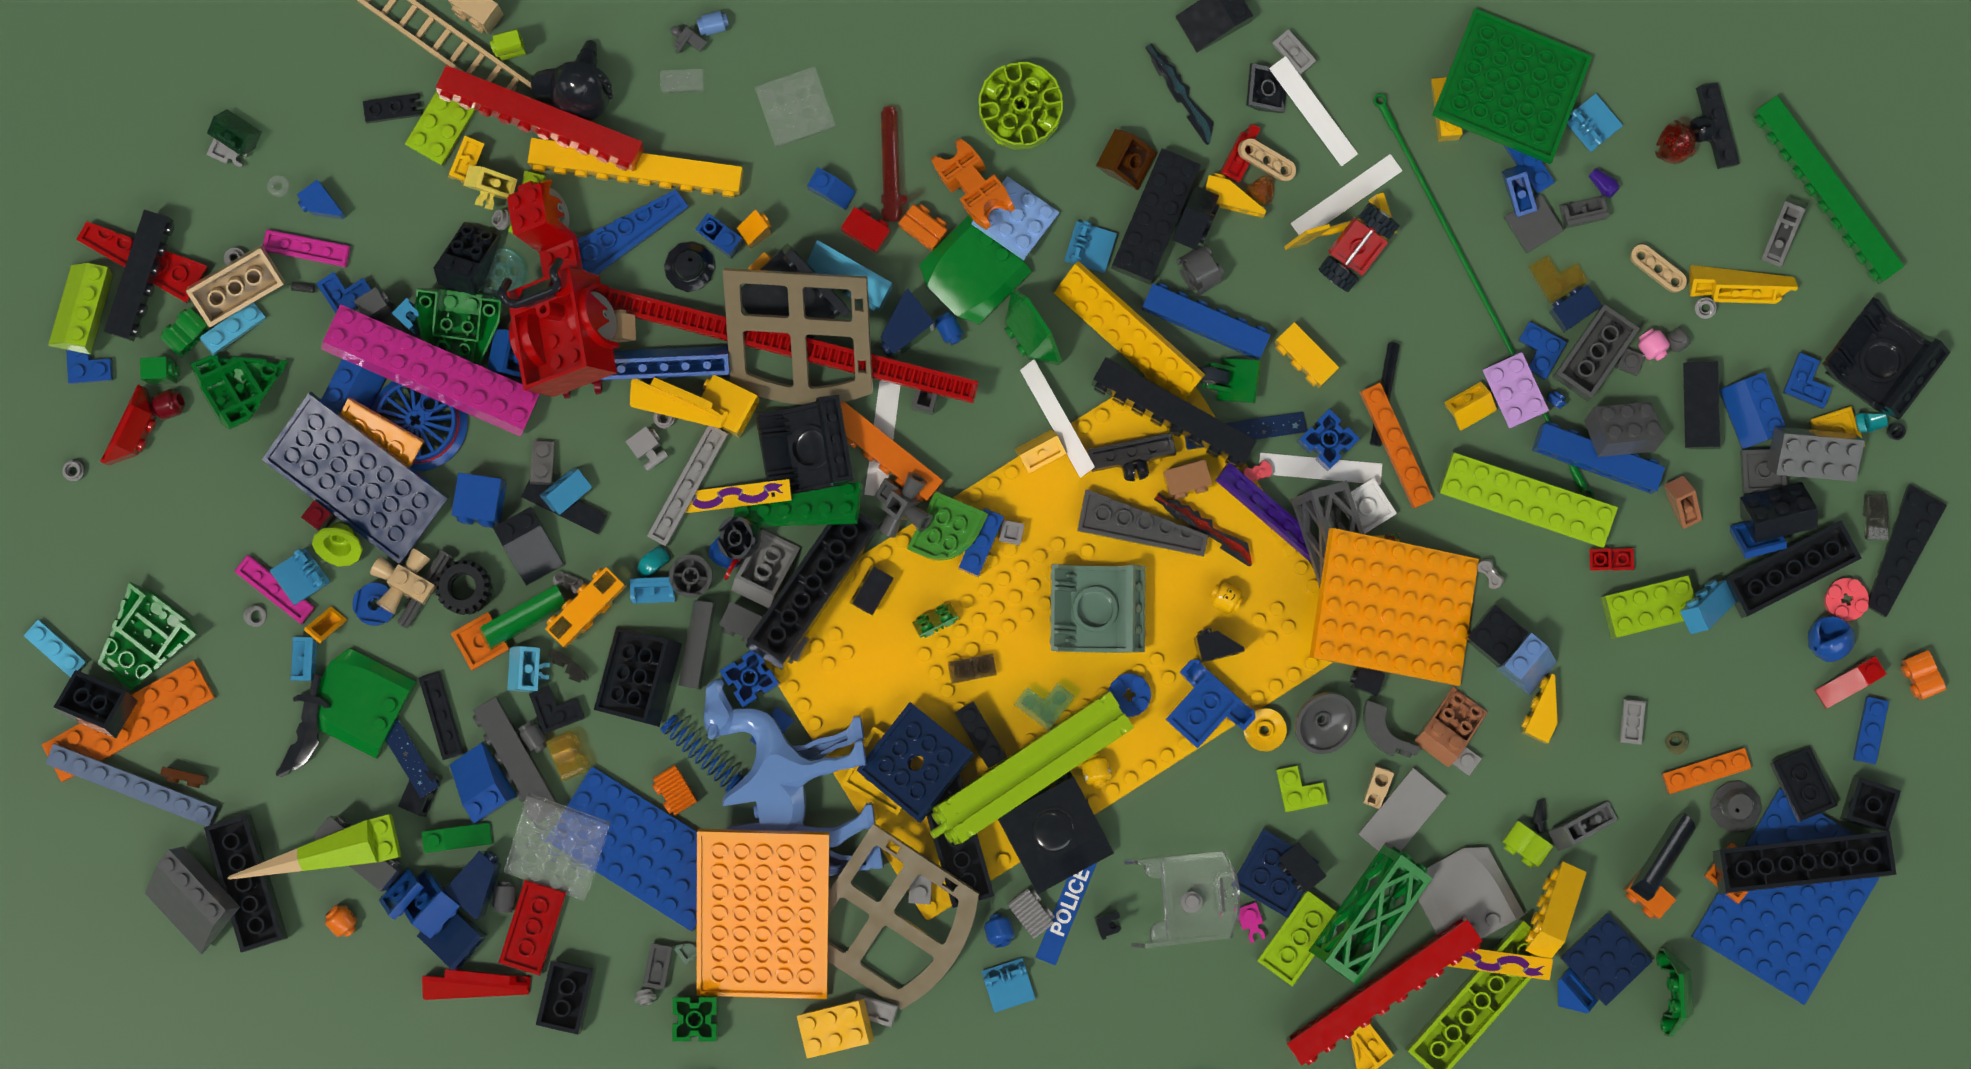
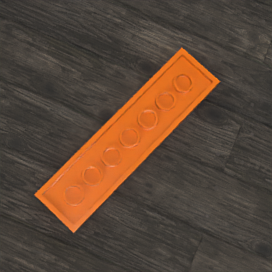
[42,660,216,782]

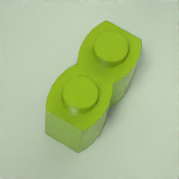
[490,29,527,61]
[1501,821,1553,868]

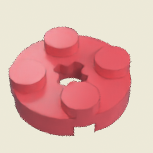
[1824,578,1869,621]

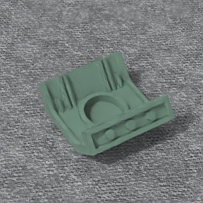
[1050,564,1146,653]

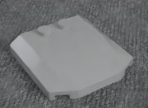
[1418,847,1524,939]

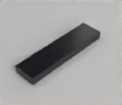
[521,479,608,535]
[419,672,464,760]

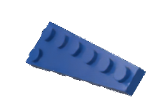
[578,189,689,275]

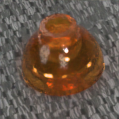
[1247,176,1274,206]

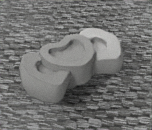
[553,571,584,593]

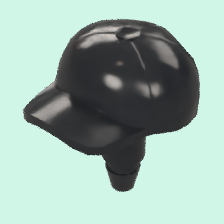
[531,40,613,120]

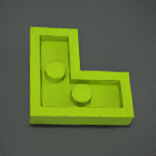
[1276,766,1328,812]

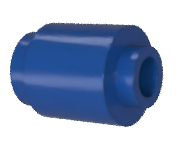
[935,312,964,346]

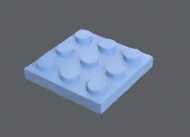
[972,176,1059,260]

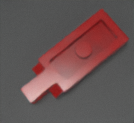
[1219,124,1261,183]

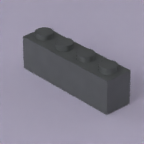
[719,602,809,664]

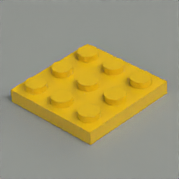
[841,727,923,816]

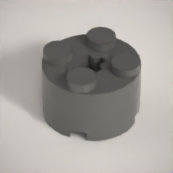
[1176,246,1224,296]

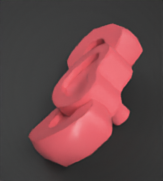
[1242,460,1272,482]

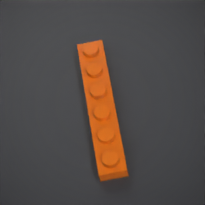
[1359,383,1433,509]

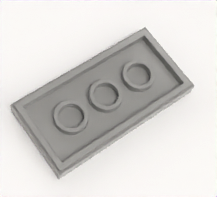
[1358,768,1446,857]

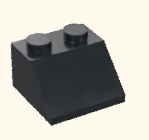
[1194,628,1245,663]

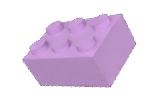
[1483,352,1549,429]

